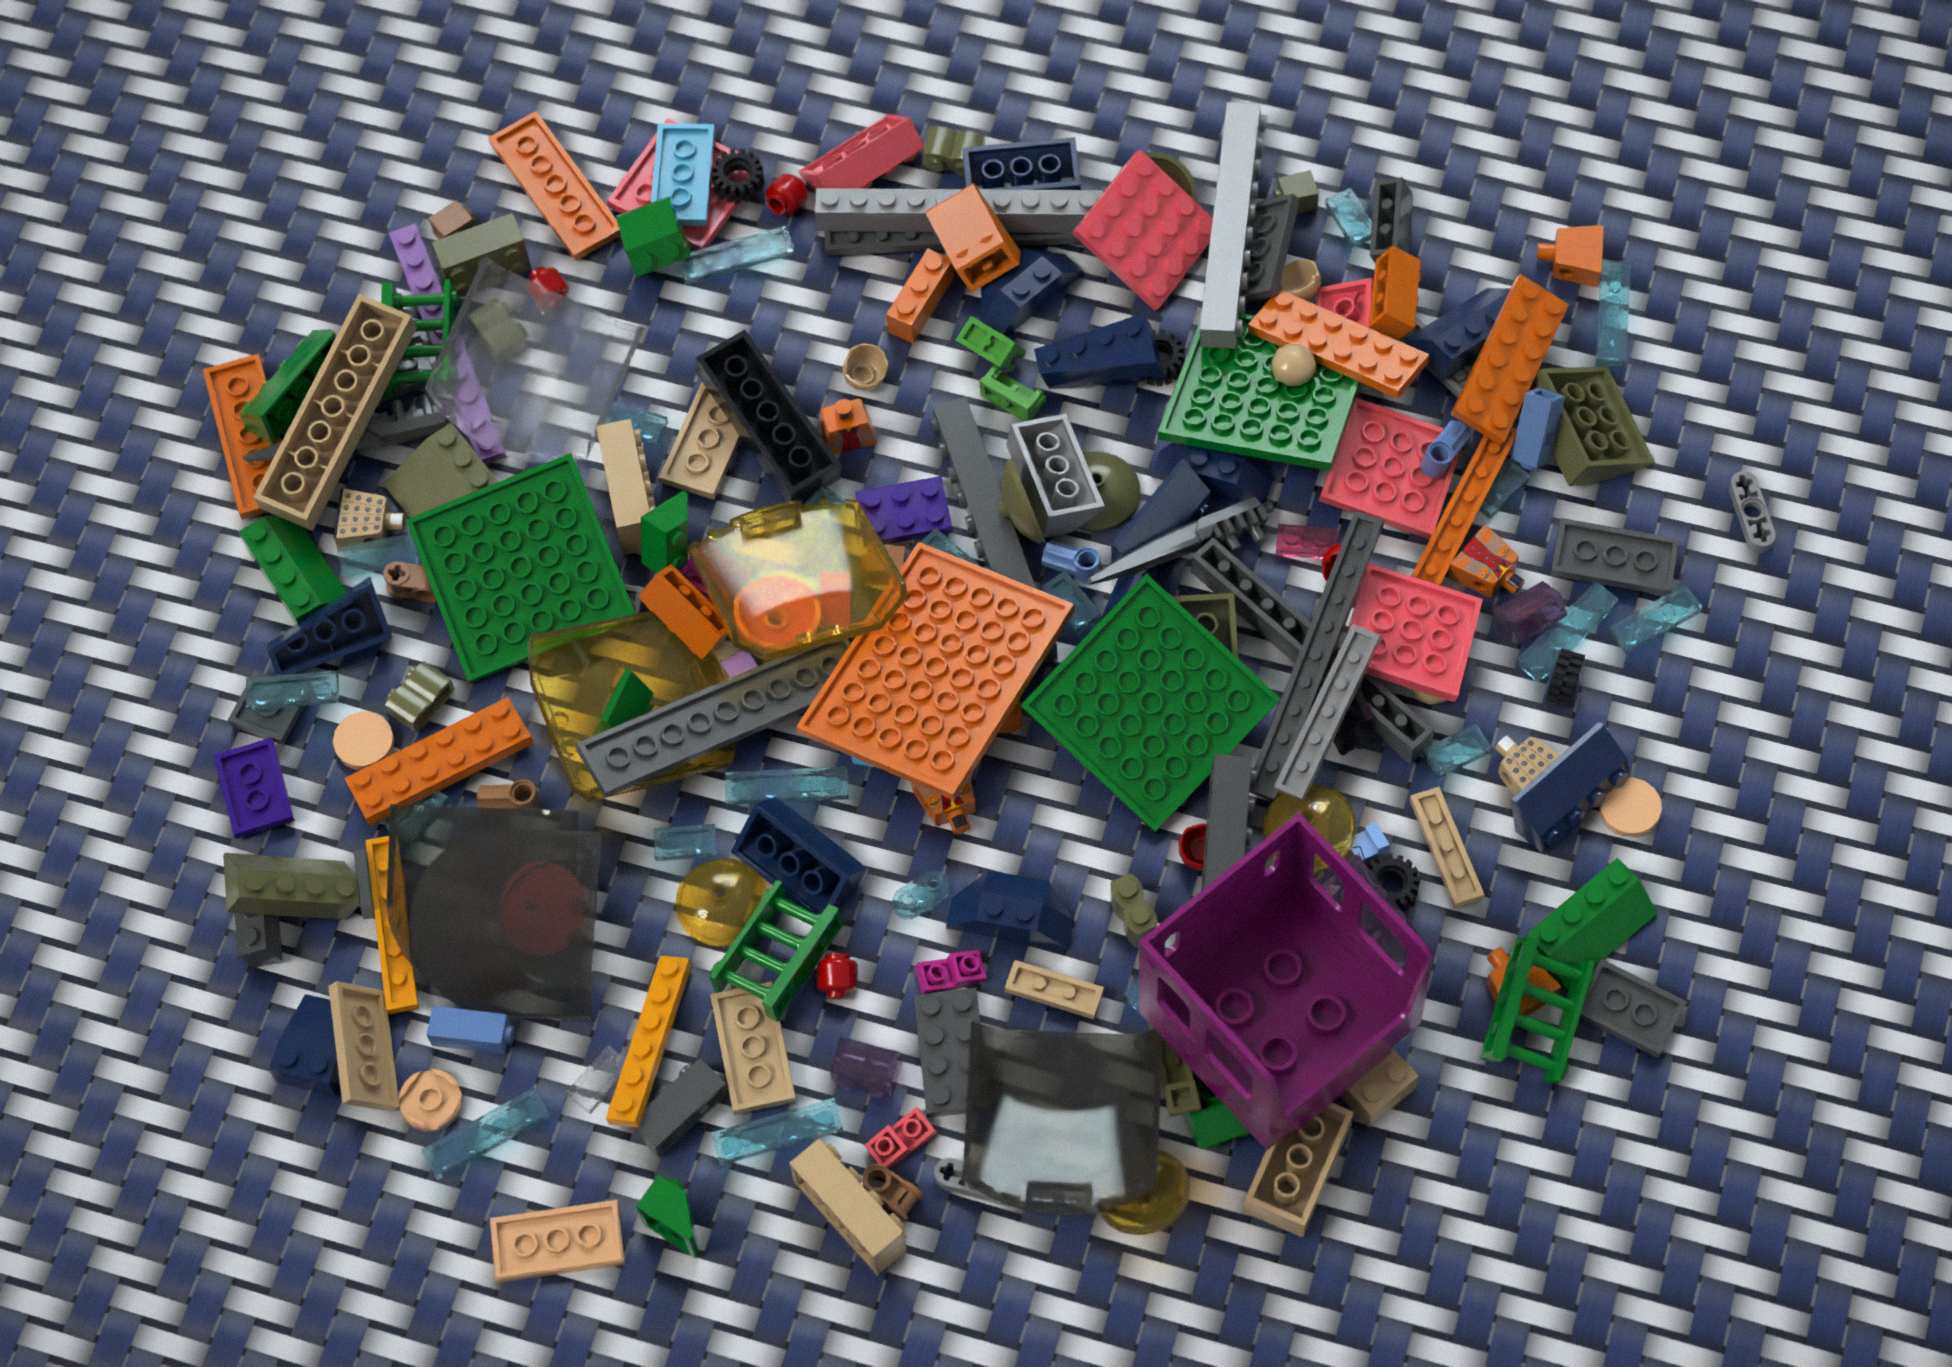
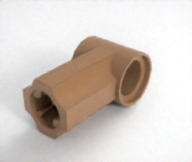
[477,779,542,817]

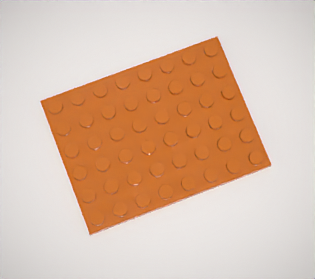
[796,542,1075,801]

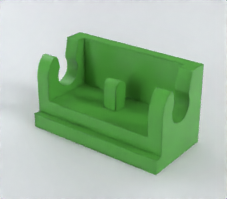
[956,316,1026,371]
[979,364,1046,421]

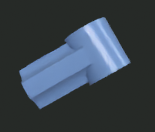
[1420,420,1472,478]
[1041,540,1102,584]

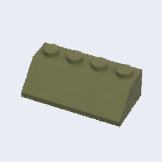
[223,853,359,920]

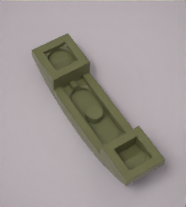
[1148,1022,1201,1117]

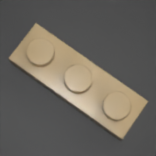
[1005,960,1104,1020]

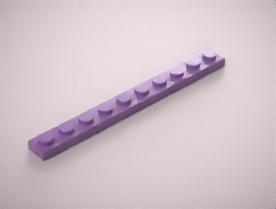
[389,223,507,465]

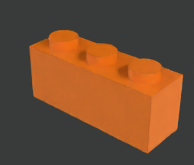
[1369,246,1421,341]
[886,249,954,343]
[638,564,734,660]

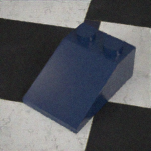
[269,994,340,1096]

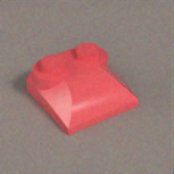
[1317,278,1373,329]

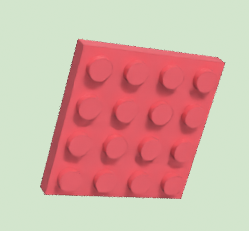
[607,118,749,254]
[1072,149,1213,311]
[1318,398,1461,540]
[1345,563,1483,702]

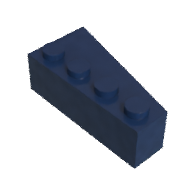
[1034,313,1165,389]
[267,577,392,679]

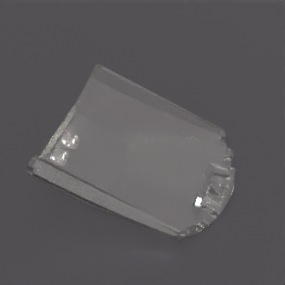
[425,256,645,464]

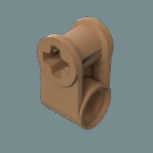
[383,561,437,603]
[862,1164,924,1222]

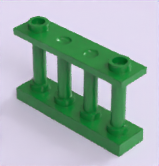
[381,279,460,399]
[709,880,844,1022]
[1479,936,1595,1084]

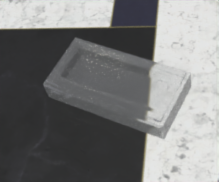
[566,1045,625,1114]

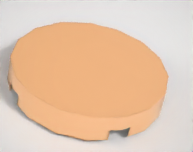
[333,712,395,770]
[1599,777,1662,837]
[399,1069,463,1132]

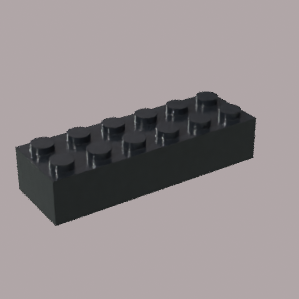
[695,330,841,508]

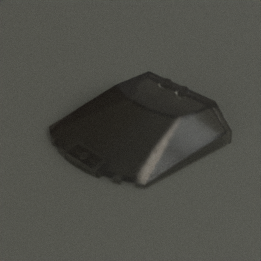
[963,1021,1163,1215]

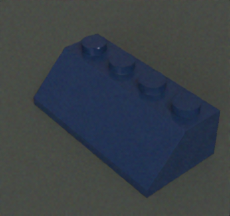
[962,137,1081,190]
[1404,288,1511,381]
[1111,459,1211,580]
[1511,721,1629,853]
[731,796,867,915]

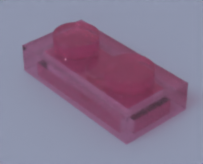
[1275,524,1337,559]

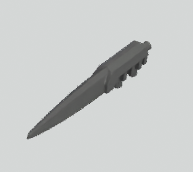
[242,393,461,461]
[1087,497,1274,585]

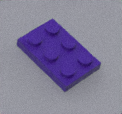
[855,476,953,548]
[213,737,295,839]

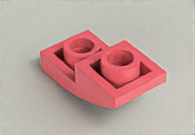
[864,1107,938,1168]

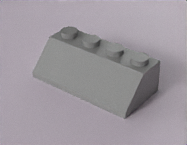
[1006,414,1104,538]

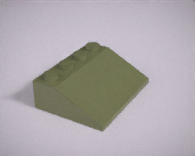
[1529,366,1655,486]
[383,422,498,518]

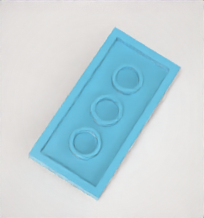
[651,123,715,226]

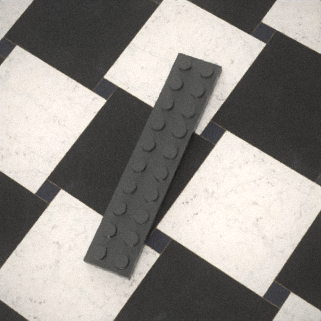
[576,631,851,798]

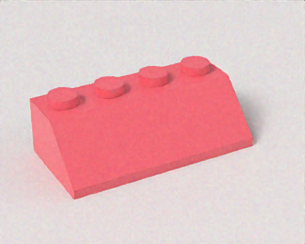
[798,114,925,194]

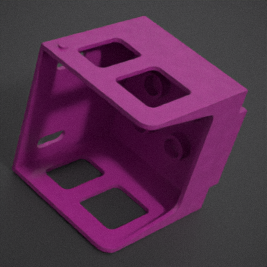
[1139,813,1433,1151]

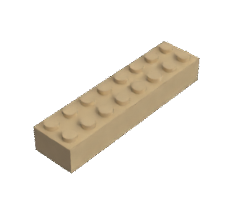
[253,294,417,531]

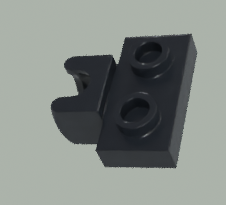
[1333,690,1375,756]

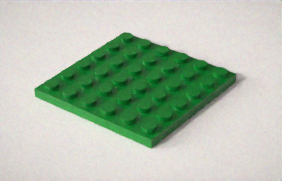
[1158,313,1361,471]
[406,453,637,684]
[1020,573,1281,833]

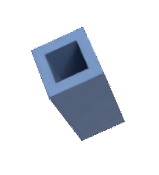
[1510,387,1565,470]
[427,1006,514,1054]

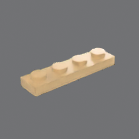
[1409,787,1484,909]

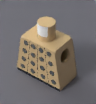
[333,489,406,552]
[1495,735,1560,796]

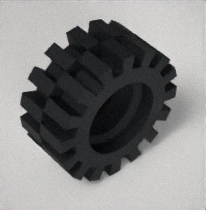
[712,148,764,204]
[1141,329,1185,386]
[1545,648,1585,708]
[1363,853,1420,914]

